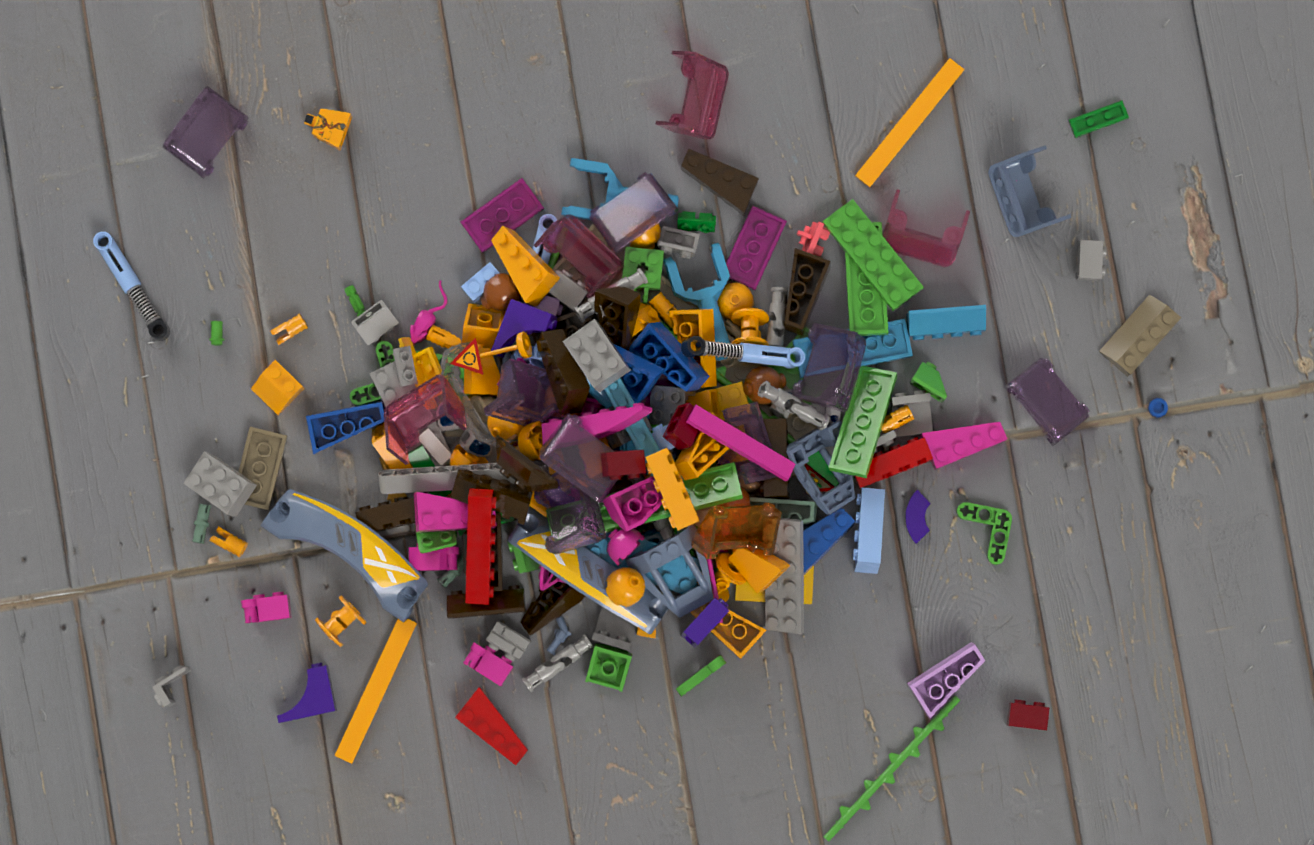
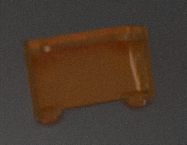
[691,503,782,559]

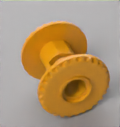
[731,308,769,346]
[697,552,746,602]
[315,595,367,647]

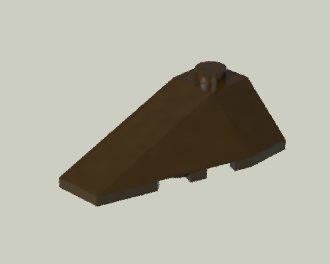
[594,287,641,351]
[520,572,586,636]

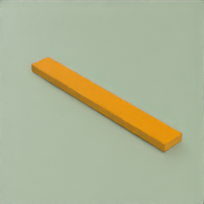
[855,58,965,188]
[335,618,417,764]

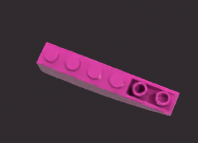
[542,403,652,449]

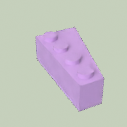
[907,642,985,718]

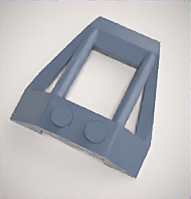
[787,420,855,515]
[625,524,714,618]

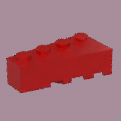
[854,437,933,489]
[455,687,529,765]

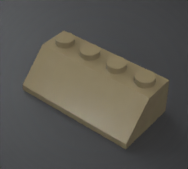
[1099,295,1181,377]

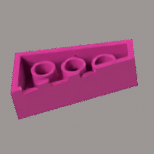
[920,422,1007,470]
[414,492,496,532]

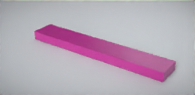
[686,405,796,481]

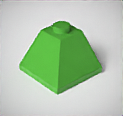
[909,361,947,403]

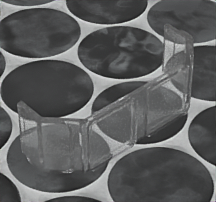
[439,342,519,446]

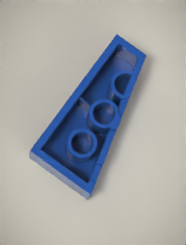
[629,322,710,392]
[614,344,665,403]
[306,401,387,454]
[803,508,855,575]

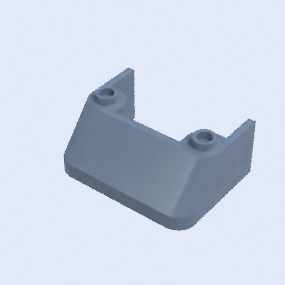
[988,145,1072,237]

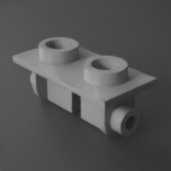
[393,346,418,387]

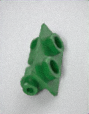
[677,211,716,233]

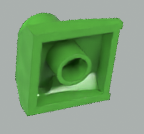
[585,644,633,692]

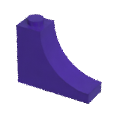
[491,299,558,358]
[681,598,729,648]
[277,662,337,723]

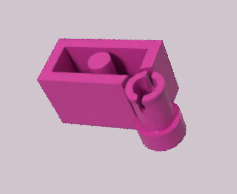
[409,544,459,571]
[241,591,292,623]
[463,642,514,686]

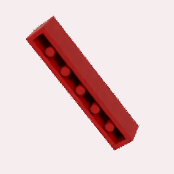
[465,488,497,605]

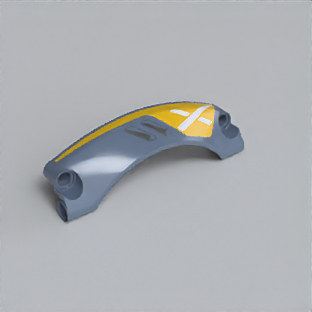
[261,489,428,623]
[507,506,669,634]

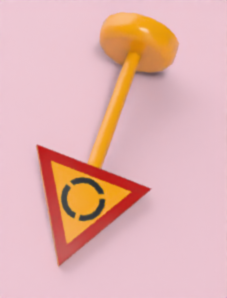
[450,331,532,375]

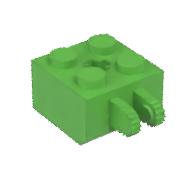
[622,247,664,304]

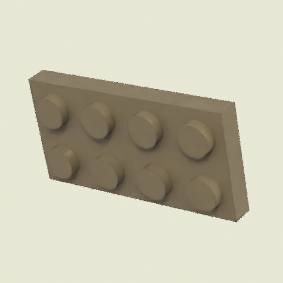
[238,427,288,510]

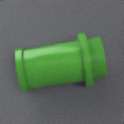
[209,321,224,346]

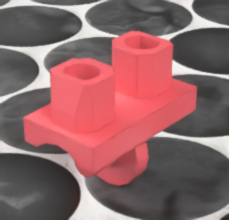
[797,222,830,257]

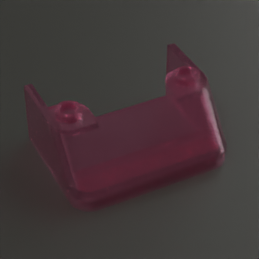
[655,51,729,139]
[882,189,970,267]
[534,214,624,298]
[384,374,467,465]

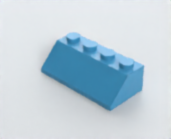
[906,305,986,340]

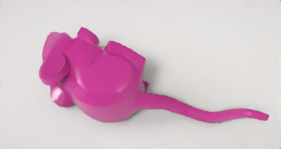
[410,280,447,346]

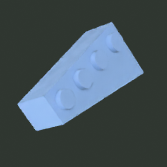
[853,488,885,574]

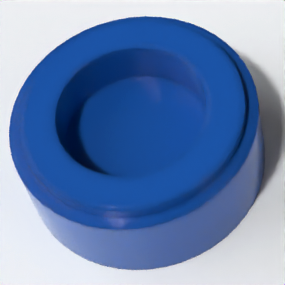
[1148,398,1168,418]

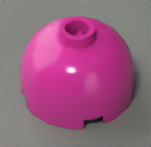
[607,528,645,565]

